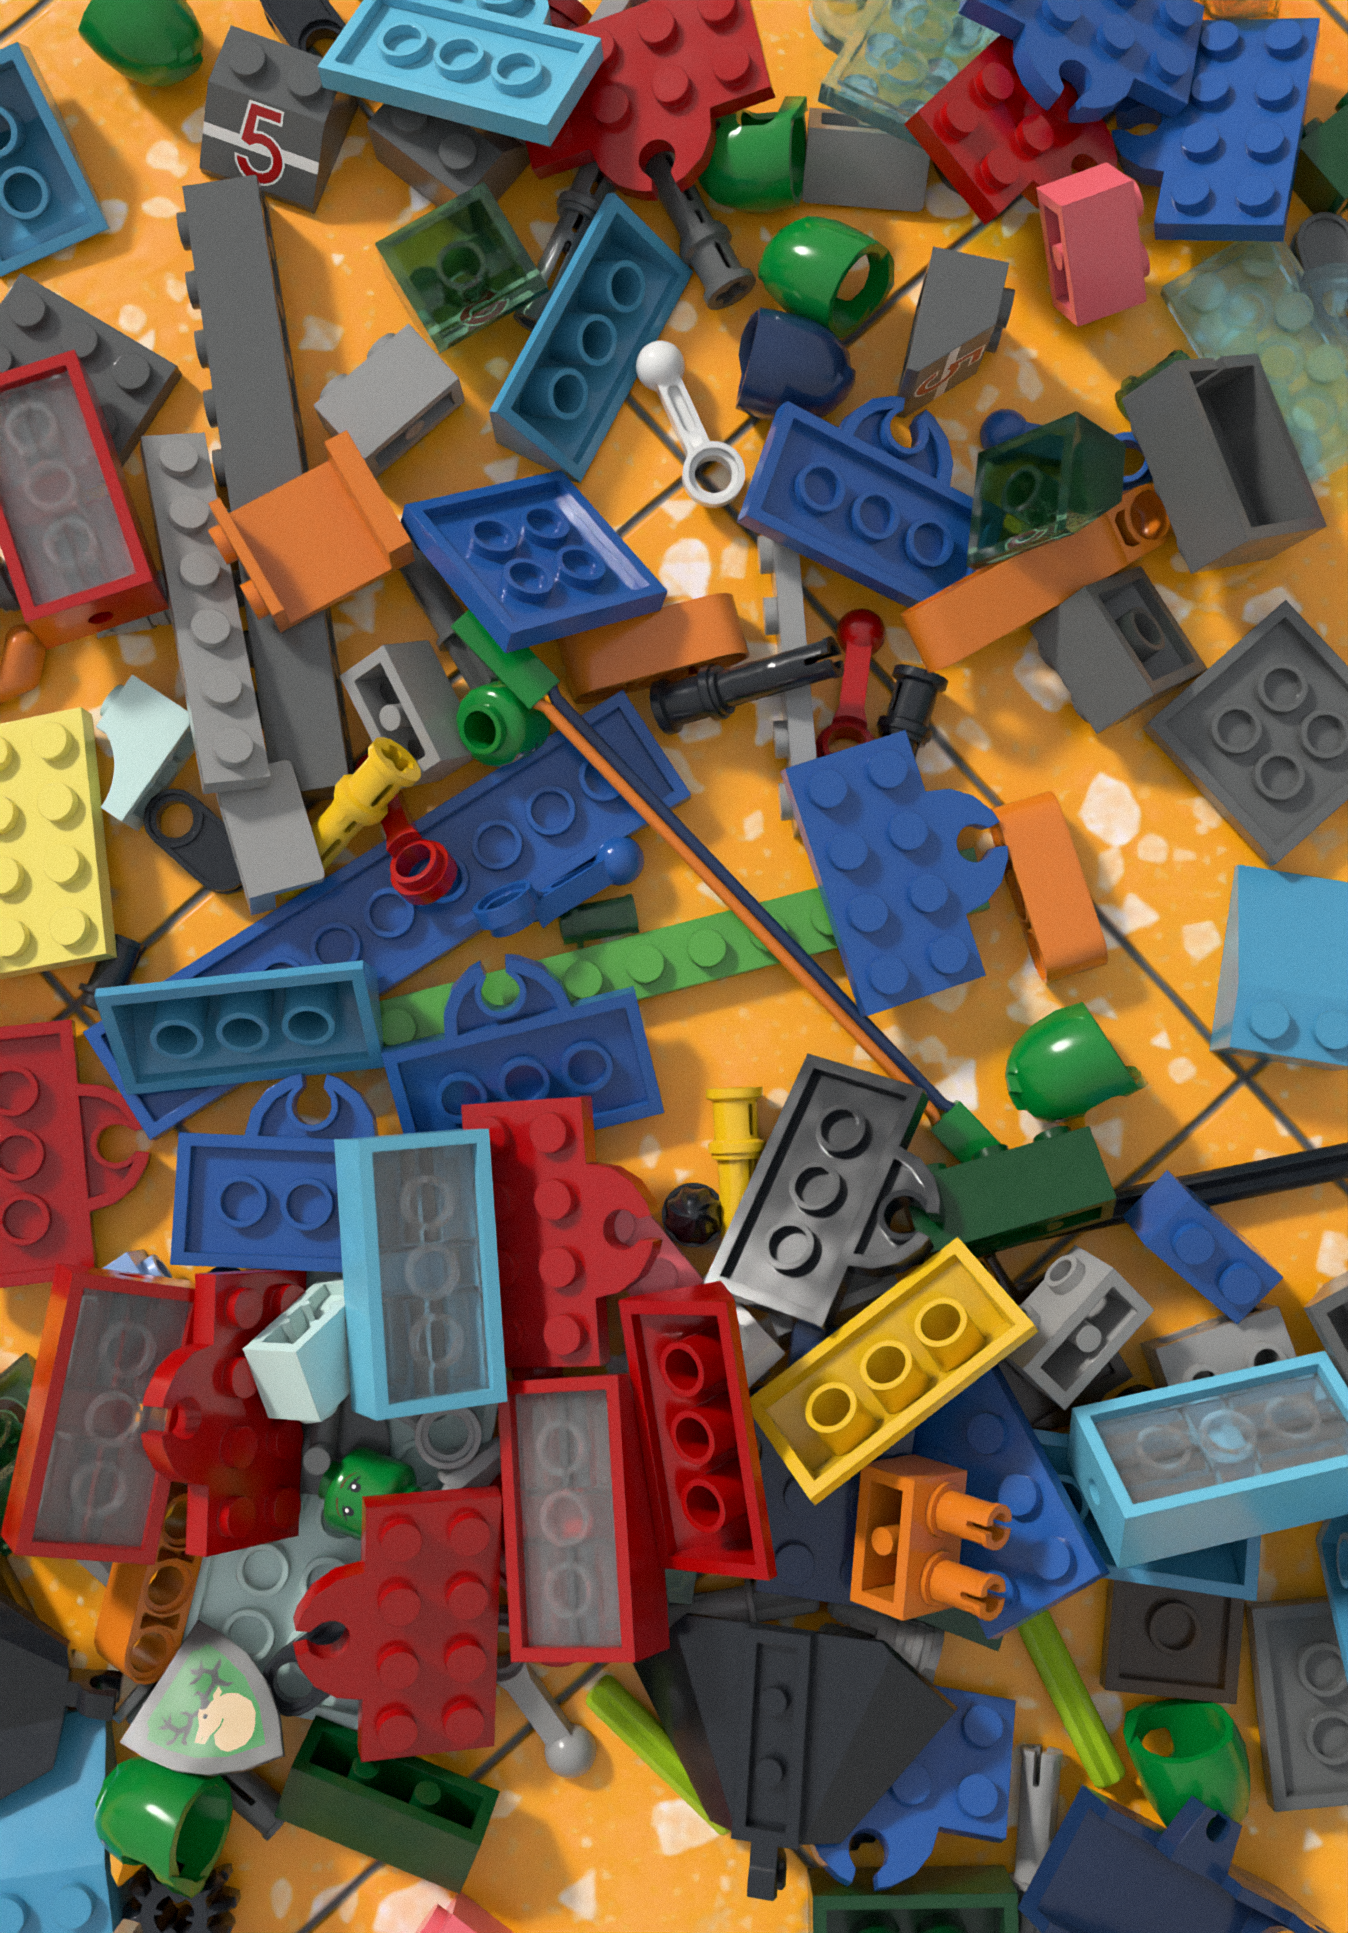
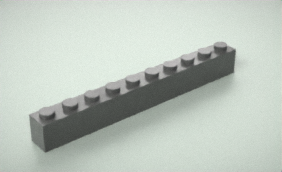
[176,175,355,804]

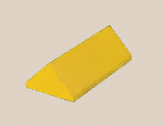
[750,1237,1039,1505]

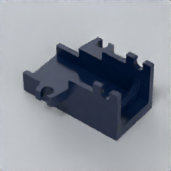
[1017,1784,1335,1933]

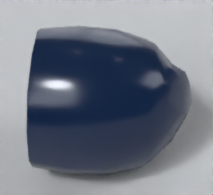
[735,307,856,422]

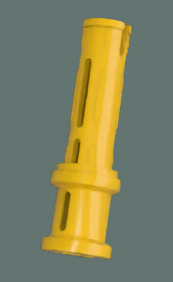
[278,737,421,901]
[705,1087,766,1241]

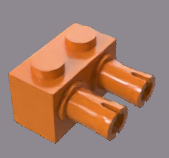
[850,1454,1012,1621]

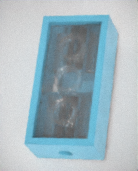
[334,1129,508,1421]
[1067,1351,1348,1569]

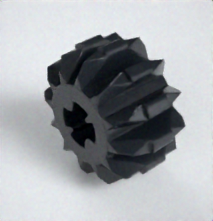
[122,1861,241,1933]

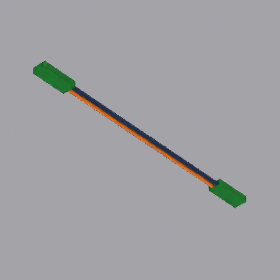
[450,609,1001,1164]

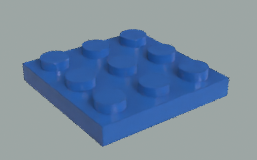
[401,470,668,653]

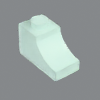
[95,674,195,831]
[243,1276,350,1424]

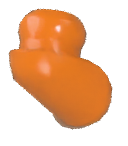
[0,624,46,704]

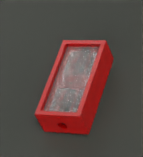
[0,349,169,649]
[1,1262,195,1565]
[498,1372,670,1663]

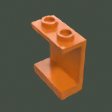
[208,430,415,633]

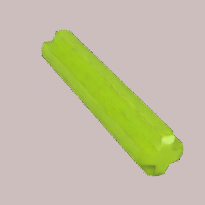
[1017,1610,1126,1789]
[586,1674,730,1836]

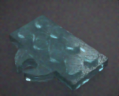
[808,0,999,150]
[1160,239,1348,486]

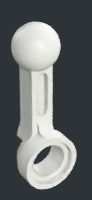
[636,340,745,508]

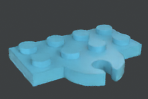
[317,0,604,146]

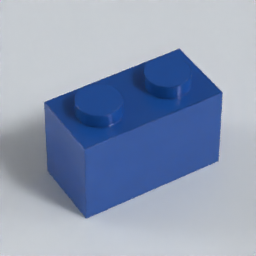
[1123,1170,1284,1325]

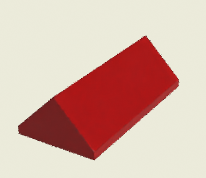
[618,1281,777,1581]

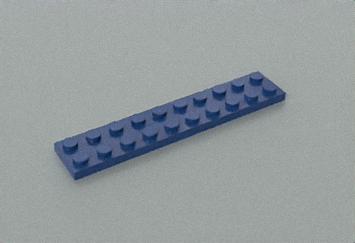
[83,689,691,1140]

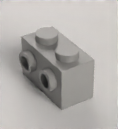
[313,323,465,479]
[340,640,473,789]
[1004,1245,1154,1410]
[1140,1302,1297,1389]

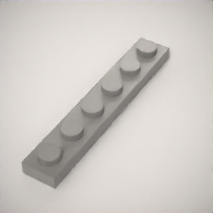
[140,432,271,794]
[752,476,817,837]

